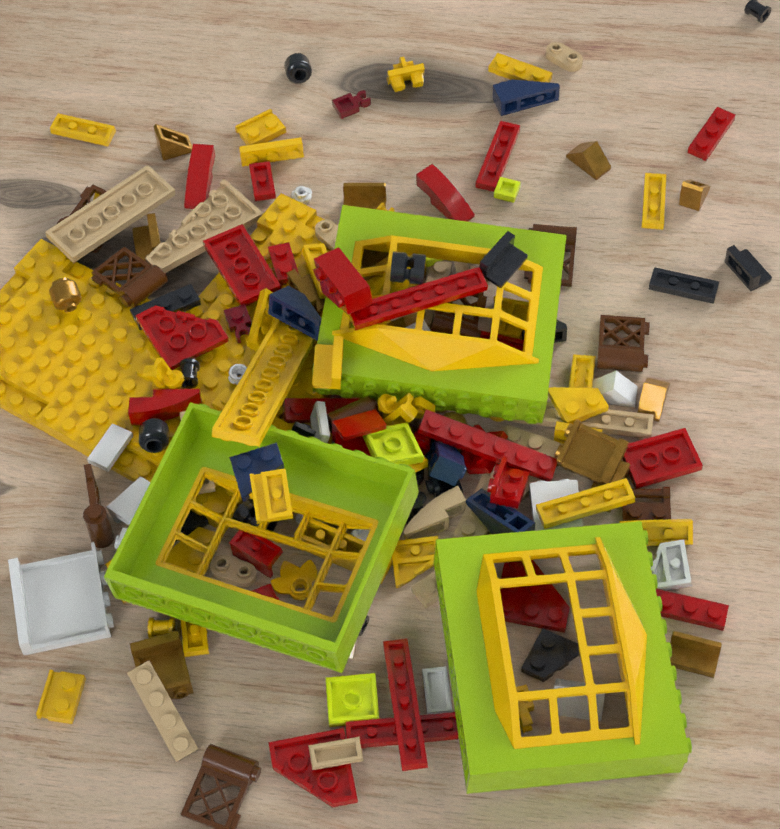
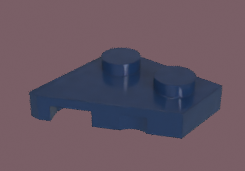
[229,443,285,502]

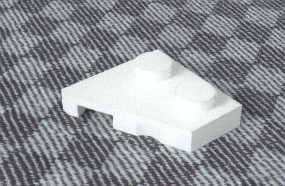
[651,539,692,591]

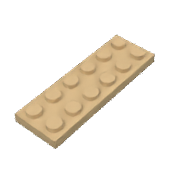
[46,165,175,263]

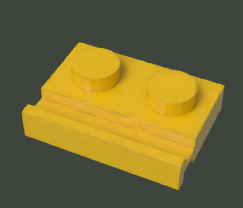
[235,109,286,145]
[250,468,293,524]
[36,669,86,724]

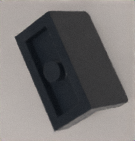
[479,231,528,288]
[725,245,772,291]

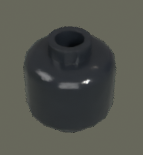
[284,53,312,84]
[138,418,169,453]

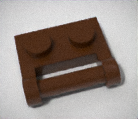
[622,487,671,521]

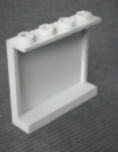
[8,542,114,655]

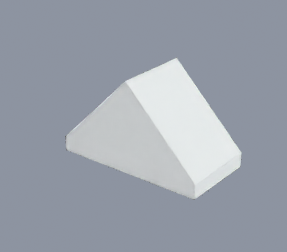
[592,371,638,408]

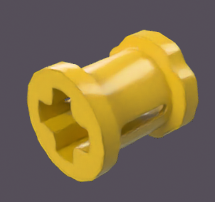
[148,617,176,638]

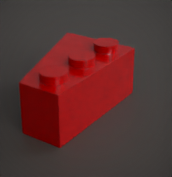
[313,247,373,315]

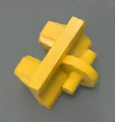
[387,56,425,92]
[142,358,184,390]
[378,393,419,426]

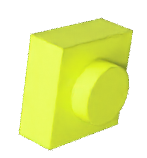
[494,177,521,203]

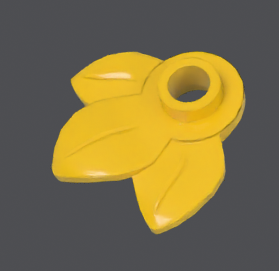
[270,560,317,600]

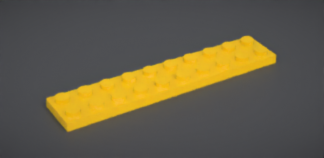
[212,318,316,447]

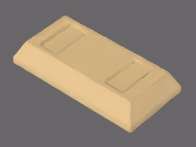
[308,737,364,770]

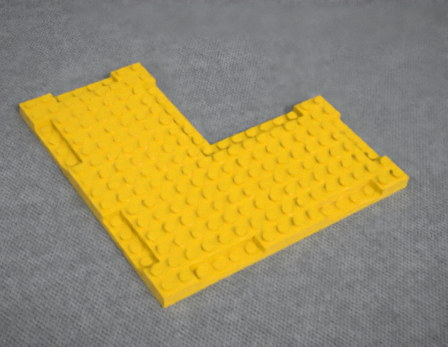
[0,193,426,532]

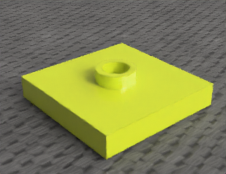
[362,422,424,465]
[325,673,379,727]

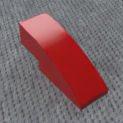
[184,143,216,209]
[416,164,475,222]
[128,389,202,426]

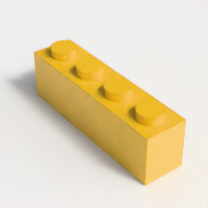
[294,518,393,584]

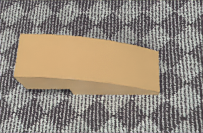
[403,486,466,540]

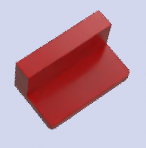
[332,409,387,444]
[229,530,283,579]

